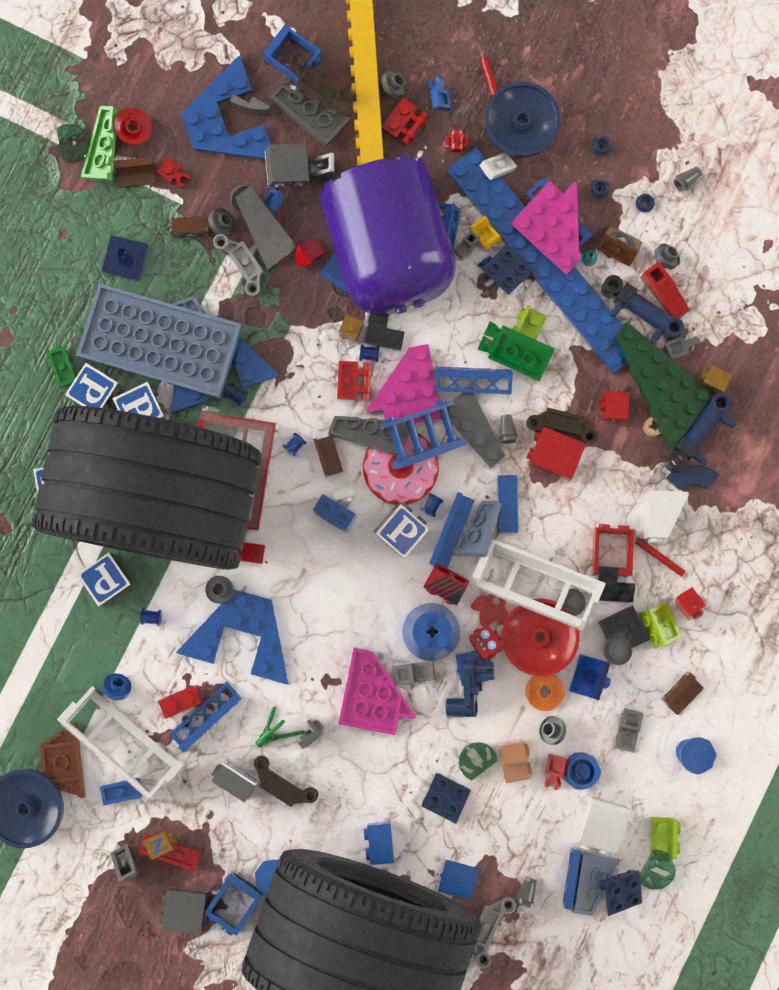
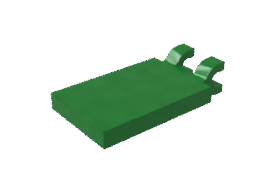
[477,321,555,382]

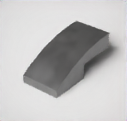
[230,94,271,116]
[393,661,436,685]
[614,708,643,753]

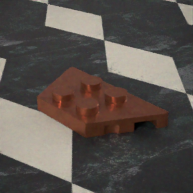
[40,722,86,798]

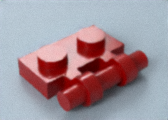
[381,98,429,146]
[337,361,373,401]

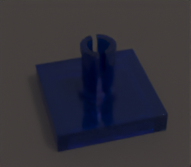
[102,235,149,281]
[569,654,611,700]

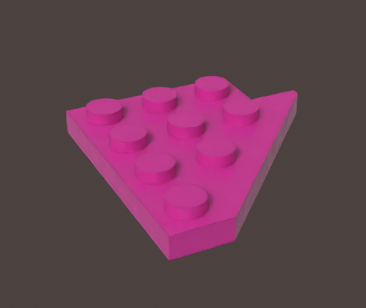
[511,181,579,275]
[366,344,442,424]
[338,648,416,735]

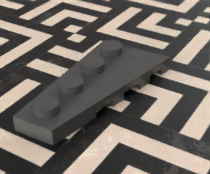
[269,84,351,147]
[235,186,296,270]
[446,392,505,469]
[328,416,409,456]

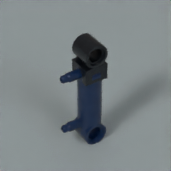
[601,275,684,344]
[665,393,736,473]

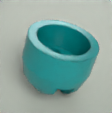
[582,250,597,267]

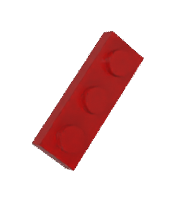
[139,833,201,872]

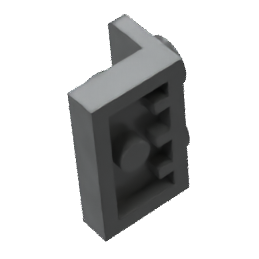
[298,719,324,749]

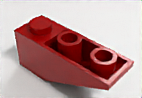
[640,261,690,319]

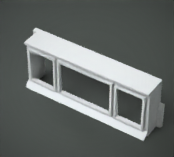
[472,539,606,631]
[57,686,184,801]

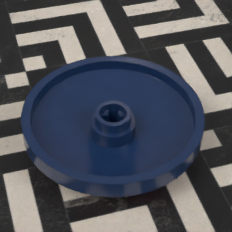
[485,82,560,158]
[0,769,64,848]

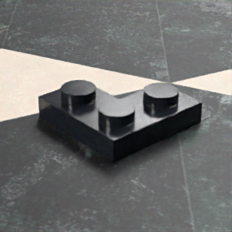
[364,314,405,351]
[597,566,636,603]
[598,605,650,648]

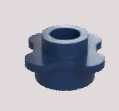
[591,136,612,157]
[589,179,610,199]

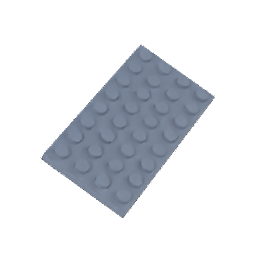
[76,283,243,398]

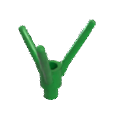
[255,706,304,748]

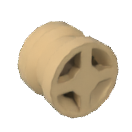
[643,417,660,437]

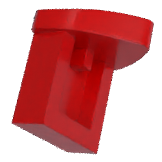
[295,238,327,266]

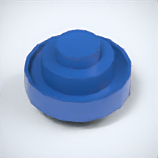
[102,673,132,701]

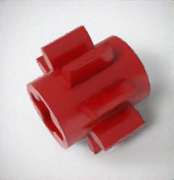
[446,130,468,153]

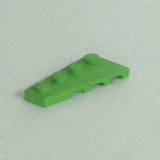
[81,106,118,181]

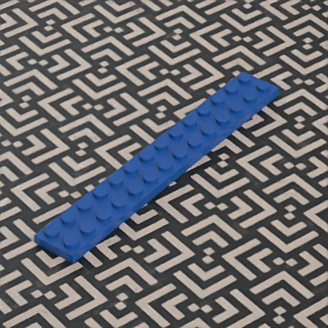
[446,147,627,374]

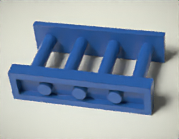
[379,399,467,469]

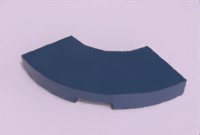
[665,465,720,491]

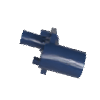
[446,659,495,718]

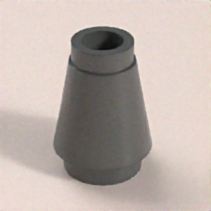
[673,166,702,192]
[499,414,518,444]
[516,877,537,908]

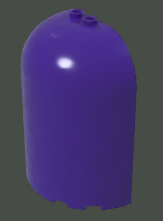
[318,156,456,315]

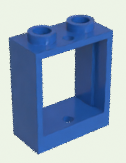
[262,25,322,86]
[312,494,357,533]
[204,871,263,936]

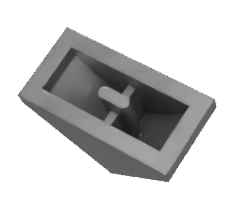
[307,153,335,180]
[110,844,142,884]

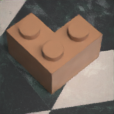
[498,739,532,783]

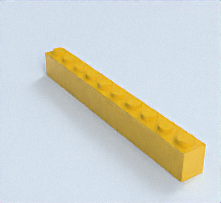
[346,0,383,166]

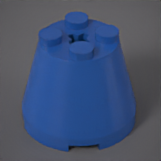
[402,603,460,661]

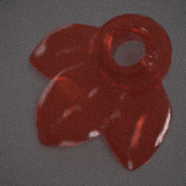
[470,594,508,627]

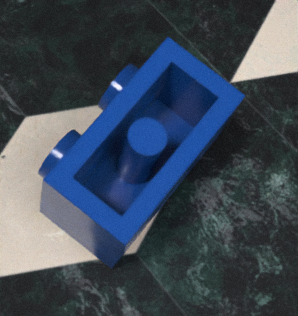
[364,821,394,865]

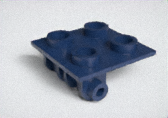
[481,244,534,295]
[421,772,471,824]
[599,870,642,916]

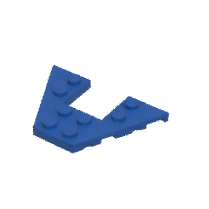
[181,56,271,159]
[170,337,279,414]
[176,589,289,685]

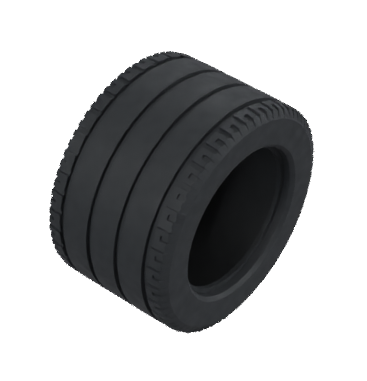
[32,406,261,570]
[241,849,482,990]

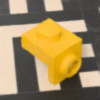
[470,216,501,250]

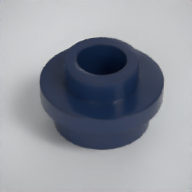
[636,194,655,213]

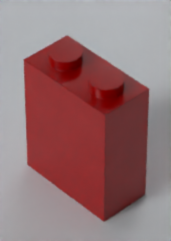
[526,427,586,481]

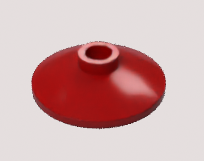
[114,107,152,145]

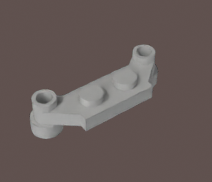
[213,234,264,298]
[474,897,516,969]

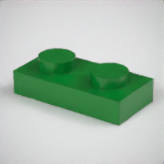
[46,346,76,388]

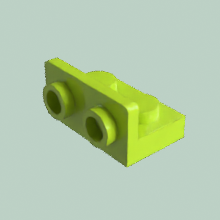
[512,305,547,340]
[639,601,682,648]
[650,817,681,859]

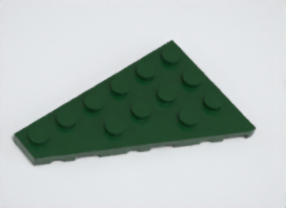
[613,322,714,451]

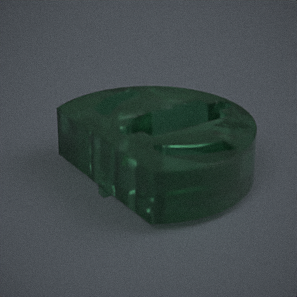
[57,124,90,163]
[458,742,498,780]
[640,849,676,890]

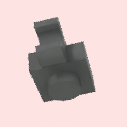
[664,336,700,361]

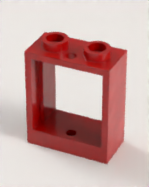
[591,524,635,577]

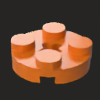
[525,674,565,711]

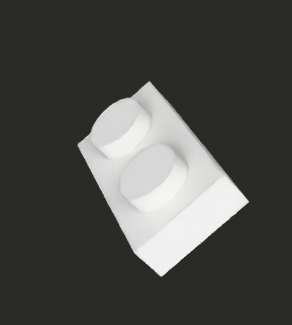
[479,153,517,180]
[334,488,355,506]

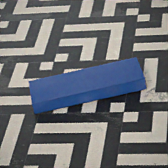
[498,475,518,533]
[562,847,581,910]

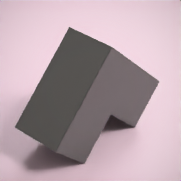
[454,230,480,260]

